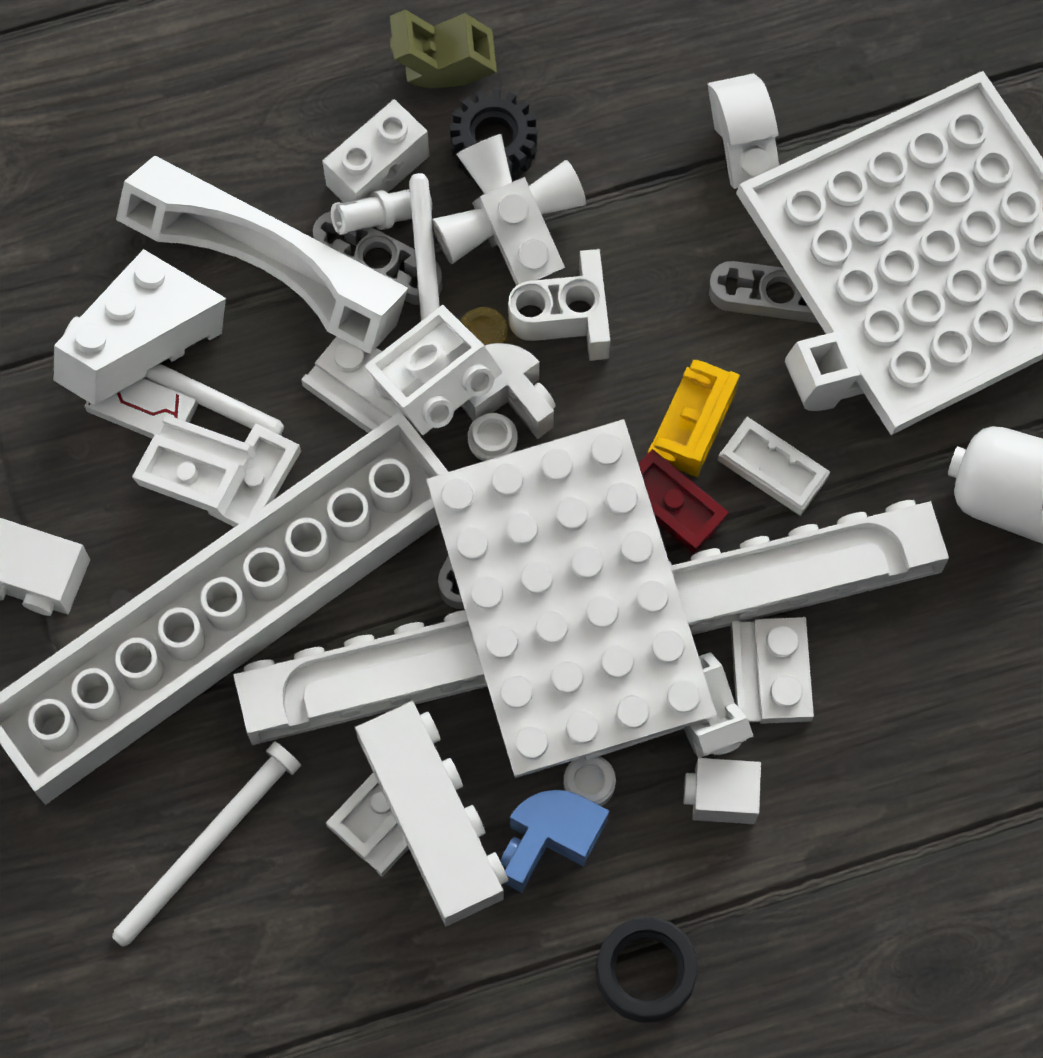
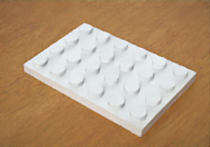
[426,419,717,778]

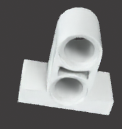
[508,249,610,361]

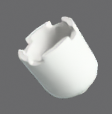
[948,426,1043,544]

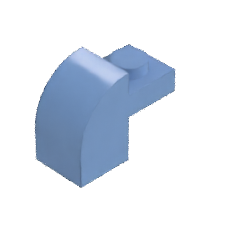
[500,790,609,892]

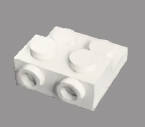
[364,305,503,435]

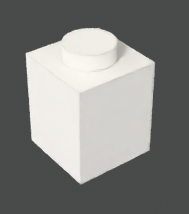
[684,758,761,824]

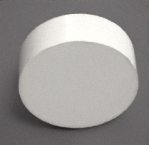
[564,756,616,806]

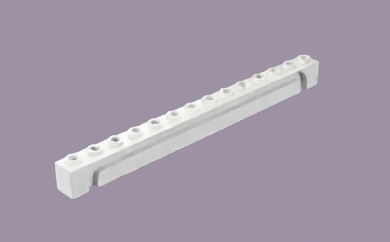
[233,500,949,745]

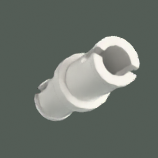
[331,189,432,235]

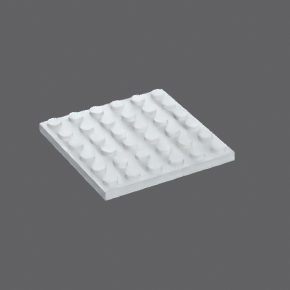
[736,71,1043,435]

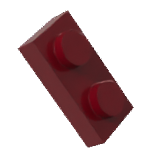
[638,449,729,554]

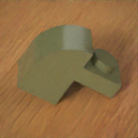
[390,9,497,88]

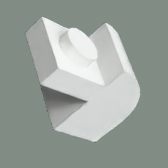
[707,73,779,189]
[785,330,864,411]
[461,343,555,439]
[684,652,753,758]

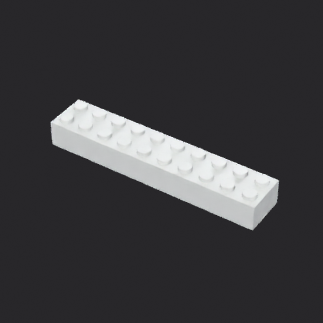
[0,411,448,805]

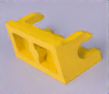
[647,360,740,478]

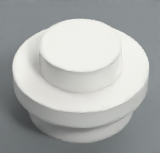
[468,413,518,461]

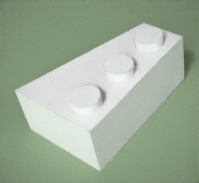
[53,249,226,406]

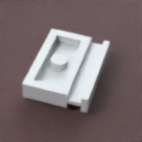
[301,336,400,433]
[132,414,257,517]
[730,617,814,724]
[326,773,409,877]

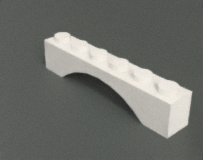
[116,156,408,354]

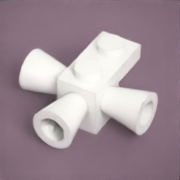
[432,134,586,286]

